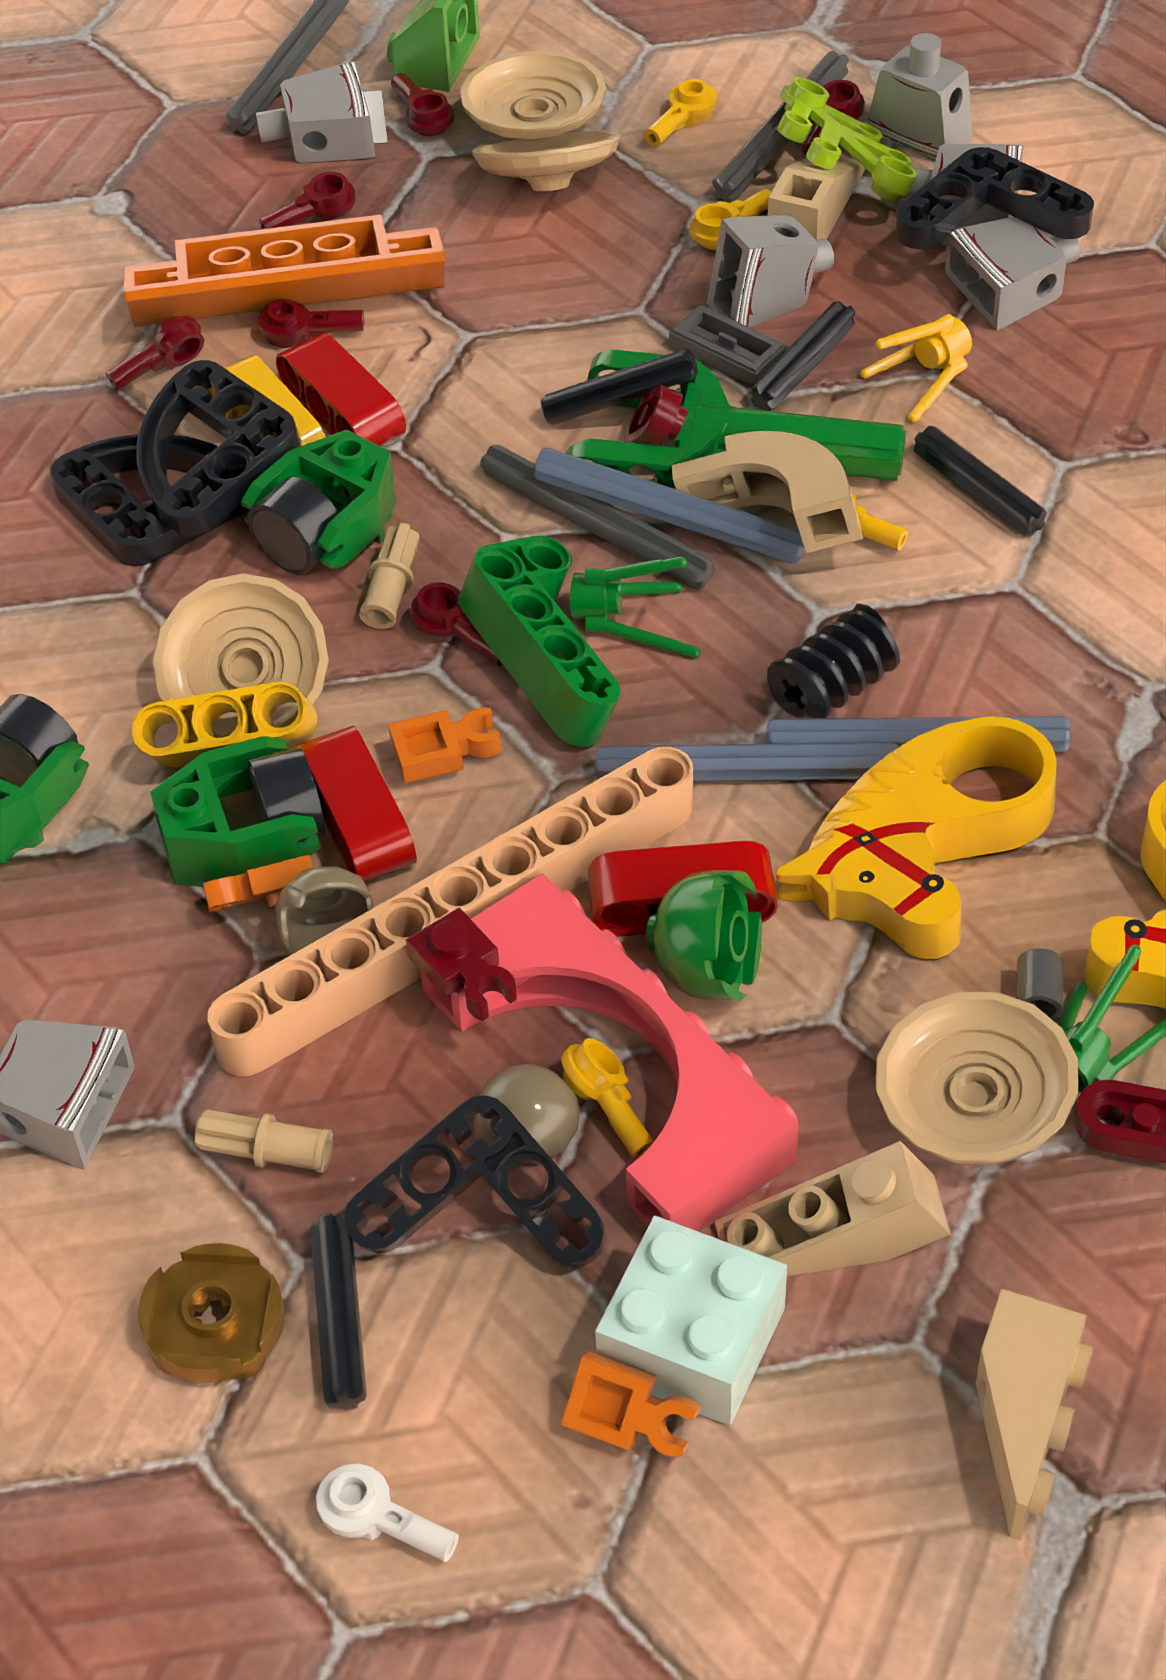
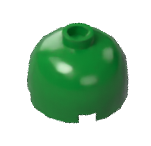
[646,870,762,1001]

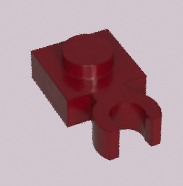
[405,907,517,1021]

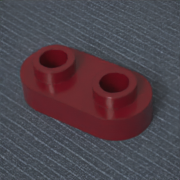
[624,384,688,446]
[1074,1080,1166,1163]

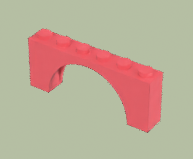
[420,873,799,1232]

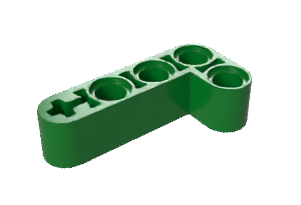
[458,536,620,747]

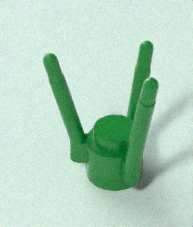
[570,556,701,658]
[1058,945,1166,1093]

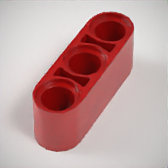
[276,332,406,446]
[296,725,417,882]
[587,841,778,937]

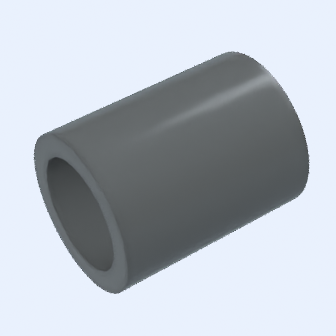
[1016,948,1063,1021]

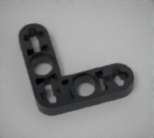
[895,147,1094,249]
[344,1095,606,1267]

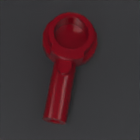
[391,73,455,136]
[802,80,865,156]
[259,171,356,229]
[258,299,365,348]
[105,315,205,391]
[410,582,503,666]

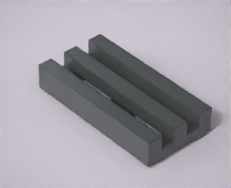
[669,305,787,387]

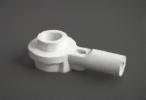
[316,1463,459,1562]

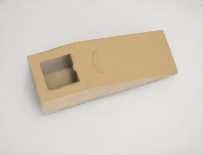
[768,157,866,240]
[715,1141,951,1276]
[976,1289,1094,1540]

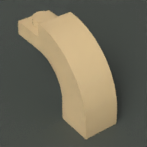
[671,431,863,553]

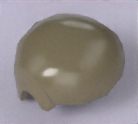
[275,866,374,956]
[474,1063,580,1163]

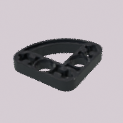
[136,360,302,536]
[50,434,249,567]

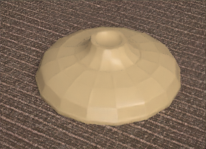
[460,50,606,140]
[471,130,620,191]
[153,573,329,738]
[876,992,1078,1165]

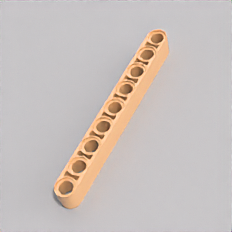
[207,747,693,1077]

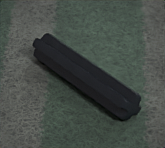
[751,301,856,411]
[541,348,698,425]
[913,426,1047,537]
[310,1212,367,1411]

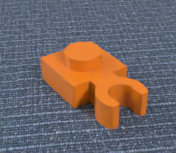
[388,707,502,784]
[203,855,313,913]
[561,1351,701,1457]

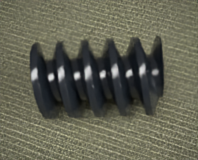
[767,603,900,718]

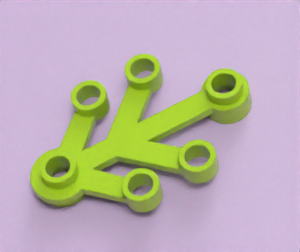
[777,77,917,202]

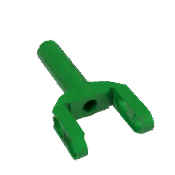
[565,349,906,489]

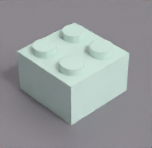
[595,1215,787,1426]

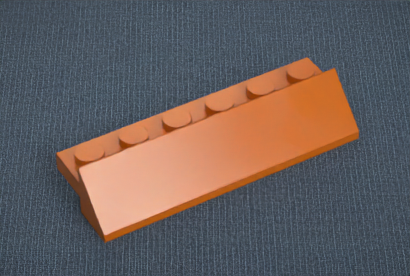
[124,214,445,327]

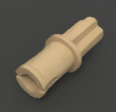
[359,522,420,630]
[195,1110,333,1173]

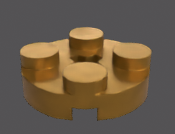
[138,1243,284,1383]

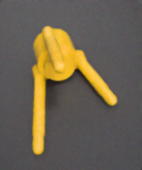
[860,314,972,423]

